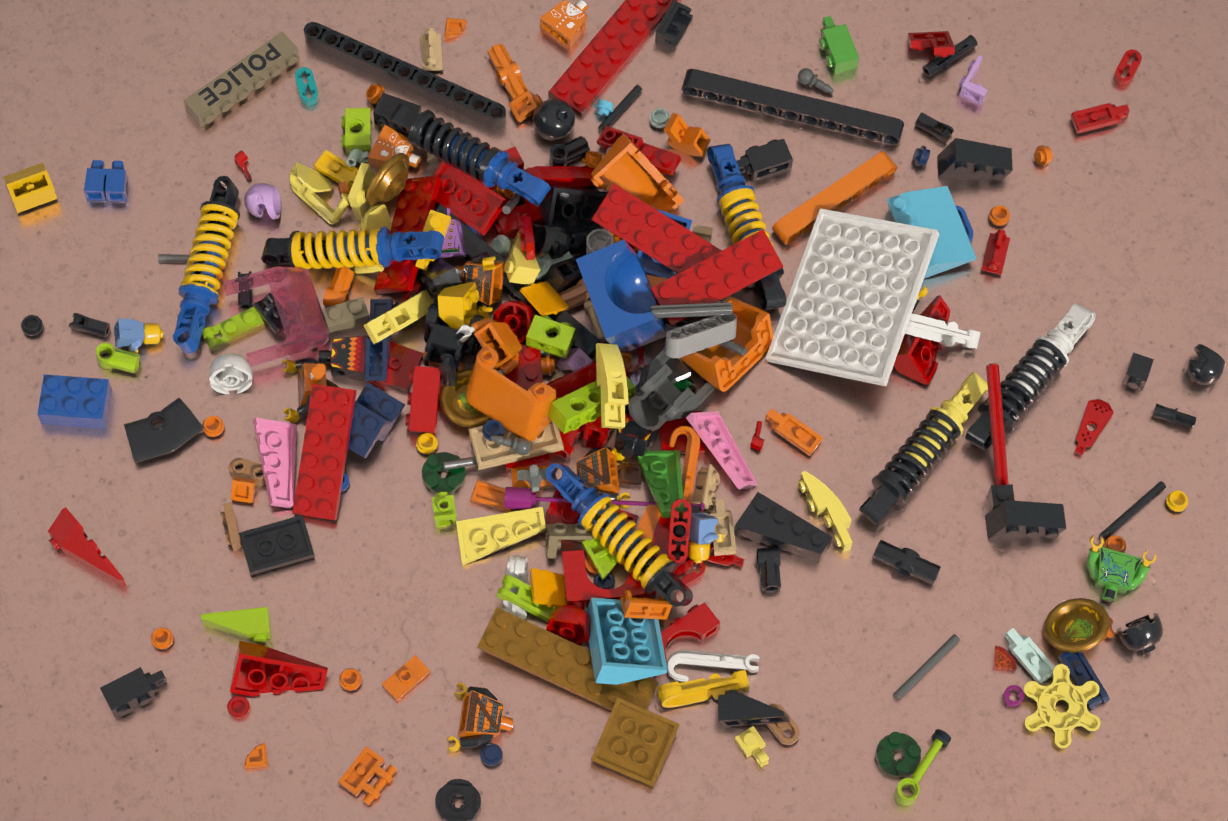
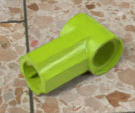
[96,343,140,374]

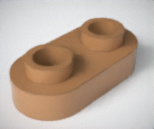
[229,458,266,488]
[766,704,800,745]

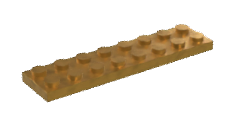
[477,607,658,711]

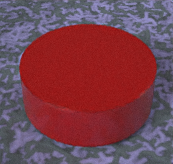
[227,696,250,720]

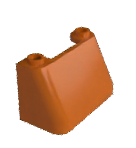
[591,133,685,213]
[680,296,773,392]
[466,344,556,441]

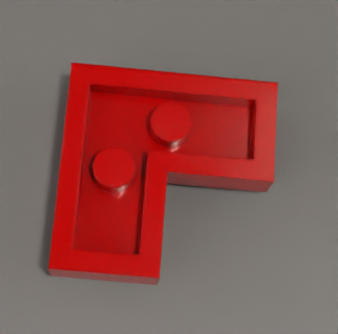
[908,31,955,57]

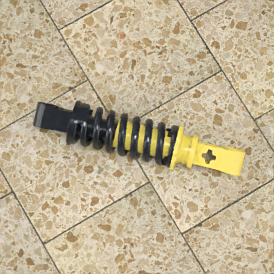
[859,371,988,525]

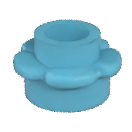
[594,99,614,116]

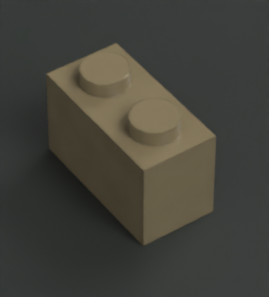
[322,297,370,338]

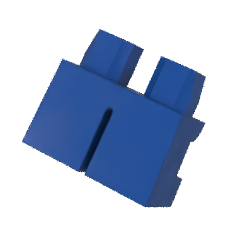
[84,160,128,201]

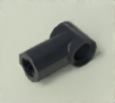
[549,136,590,166]
[756,547,781,592]

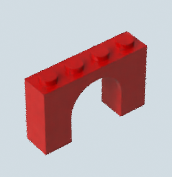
[470,146,544,240]
[561,550,656,609]

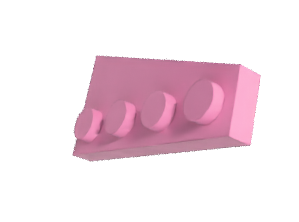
[686,411,758,490]
[253,418,297,508]

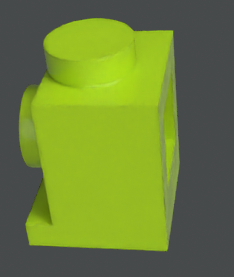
[432,492,457,528]

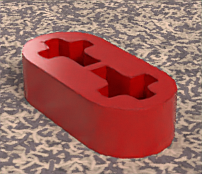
[1113,49,1142,86]
[674,559,705,591]

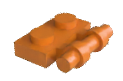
[338,746,397,806]

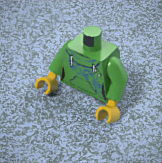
[1087,535,1157,603]

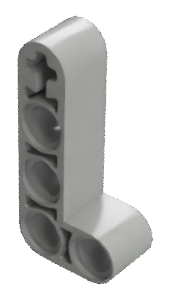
[665,313,737,358]

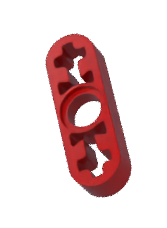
[667,498,692,563]

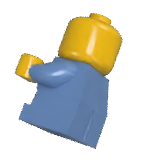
[114,319,163,354]
[688,513,724,563]

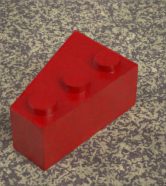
[405,366,442,434]

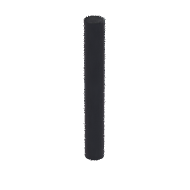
[598,85,642,132]

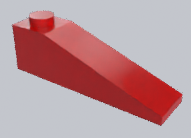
[522,166,595,203]
[894,295,951,385]
[48,507,126,588]
[230,641,328,696]

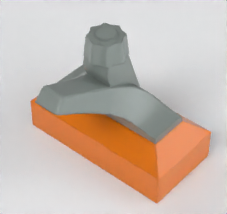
[511,464,556,492]

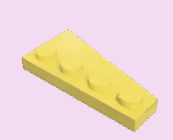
[456,507,546,566]

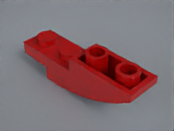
[597,126,681,176]

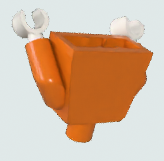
[456,318,522,376]

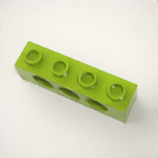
[548,376,636,434]

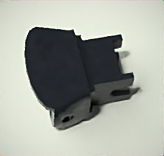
[424,304,485,374]

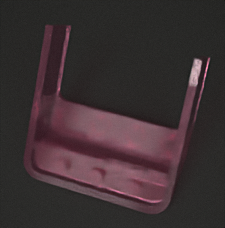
[223,266,329,367]

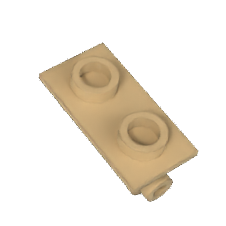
[420,28,443,71]
[691,464,720,513]

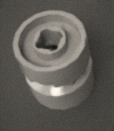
[586,229,614,255]

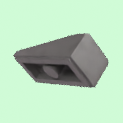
[658,358,691,384]

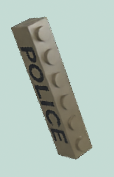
[183,31,299,127]

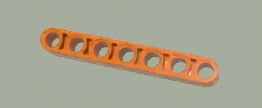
[772,151,898,245]

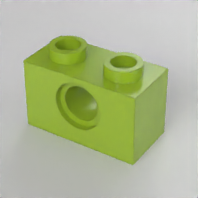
[341,108,371,155]
[526,315,576,359]

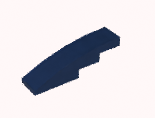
[365,299,393,381]

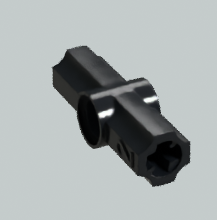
[872,540,941,585]

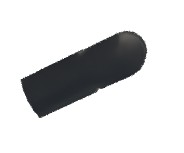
[915,112,954,142]
[238,271,252,310]
[69,313,110,338]
[439,353,458,387]

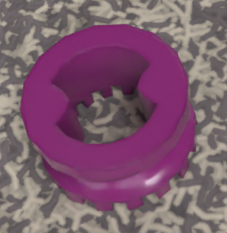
[1003,685,1024,707]

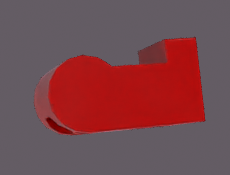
[554,424,585,461]

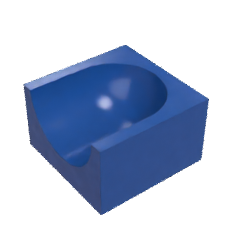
[576,240,668,353]

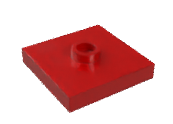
[376,342,423,393]
[660,411,705,454]

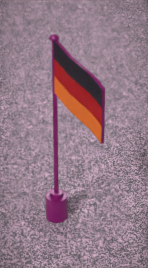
[505,487,705,569]

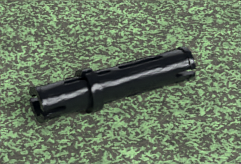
[922,35,978,77]

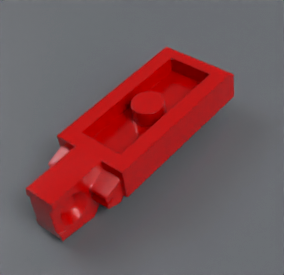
[1070,103,1130,134]
[517,212,535,260]

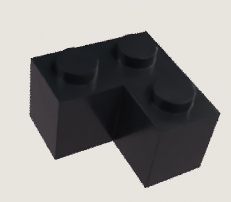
[418,257,462,304]

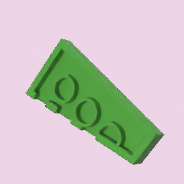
[636,450,685,518]

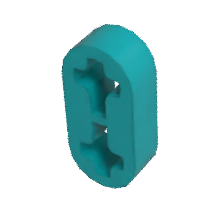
[295,67,319,106]

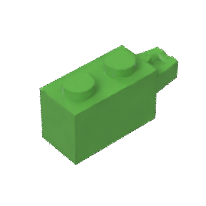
[819,16,859,74]

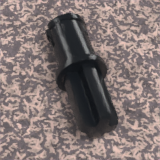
[1152,403,1196,428]

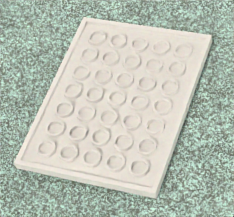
[766,208,939,386]

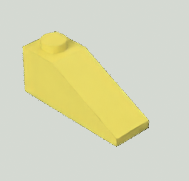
[504,231,540,285]

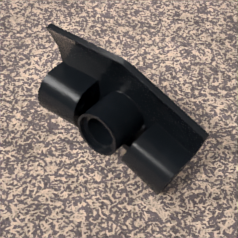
[124,397,203,463]

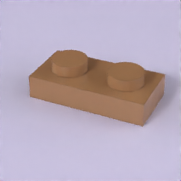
[220,502,242,552]

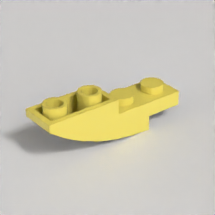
[363,289,434,344]
[596,343,628,429]
[798,471,853,553]

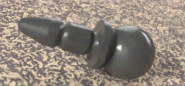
[798,68,834,93]
[490,435,531,456]

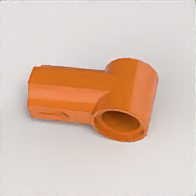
[323,266,355,307]

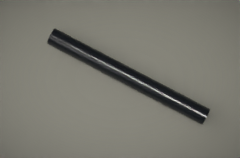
[1099,481,1166,541]

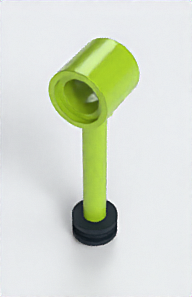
[894,729,951,806]

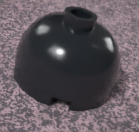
[532,98,575,141]
[1117,613,1163,653]

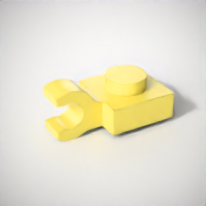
[734,726,769,768]

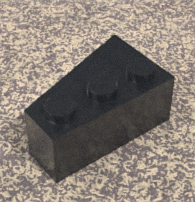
[937,138,1013,180]
[985,500,1066,540]

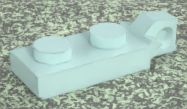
[1004,628,1055,685]

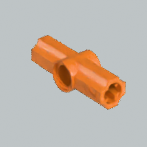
[488,44,528,101]

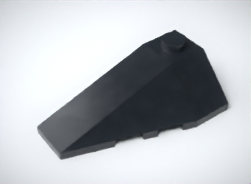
[539,184,608,231]

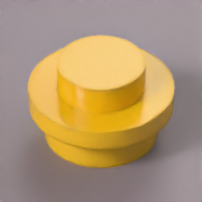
[416,433,438,454]
[1166,490,1188,512]

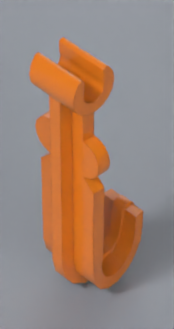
[669,426,700,504]

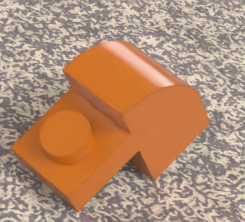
[664,113,711,157]

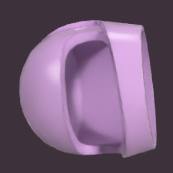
[244,183,281,220]

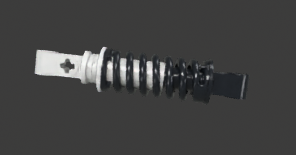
[965,303,1096,450]

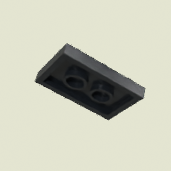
[239,515,315,575]

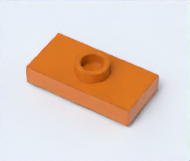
[382,655,430,702]

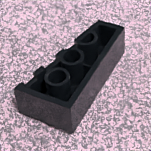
[734,492,833,563]

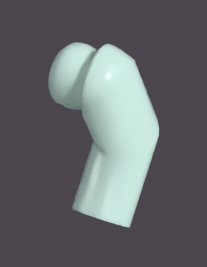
[346,148,370,167]

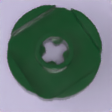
[422,452,466,495]
[875,732,921,778]

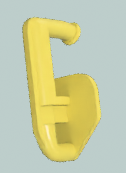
[289,162,350,225]
[352,204,392,274]

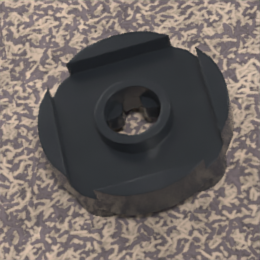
[435,779,481,821]

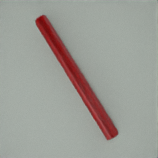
[986,363,1009,485]

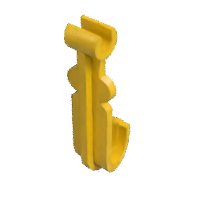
[657,670,750,708]

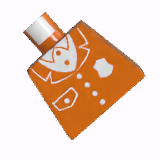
[540,0,588,50]
[368,125,421,169]

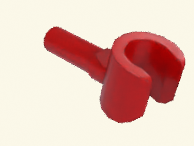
[234,150,252,180]
[399,281,422,304]
[635,348,646,375]
[750,421,765,451]

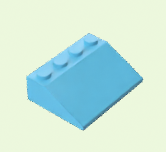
[887,186,977,279]
[586,597,668,685]

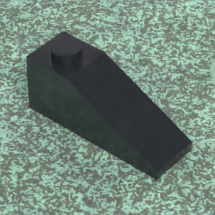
[542,253,586,293]
[718,691,790,727]

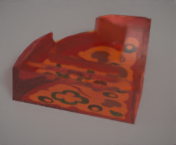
[993,646,1017,671]

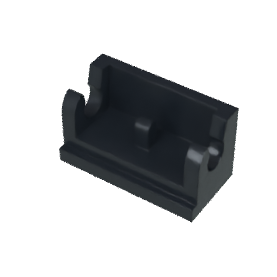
[655,0,693,50]

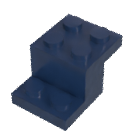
[348,382,405,458]

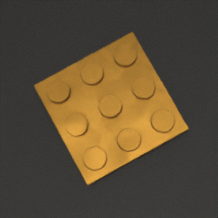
[591,697,680,787]

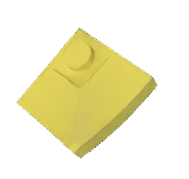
[348,163,375,221]

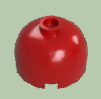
[493,300,535,343]
[546,604,591,646]

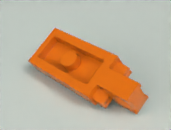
[765,408,823,456]

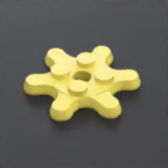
[1024,664,1100,748]

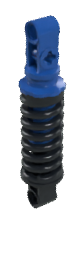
[388,103,551,206]

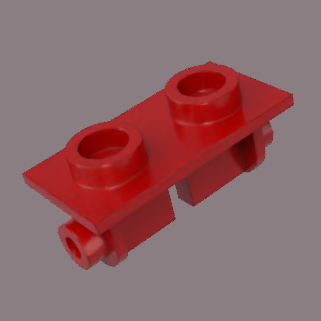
[981,229,1010,275]

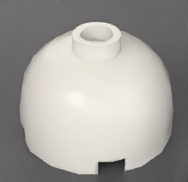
[209,353,253,394]

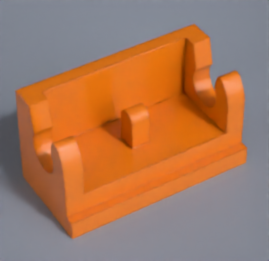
[620,589,672,620]

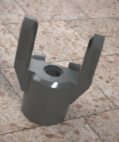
[628,348,715,430]

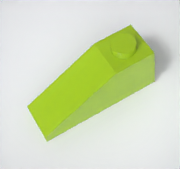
[201,607,272,643]

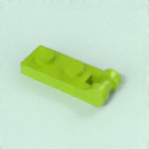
[202,307,265,351]
[496,575,557,622]

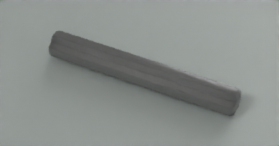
[649,302,733,318]

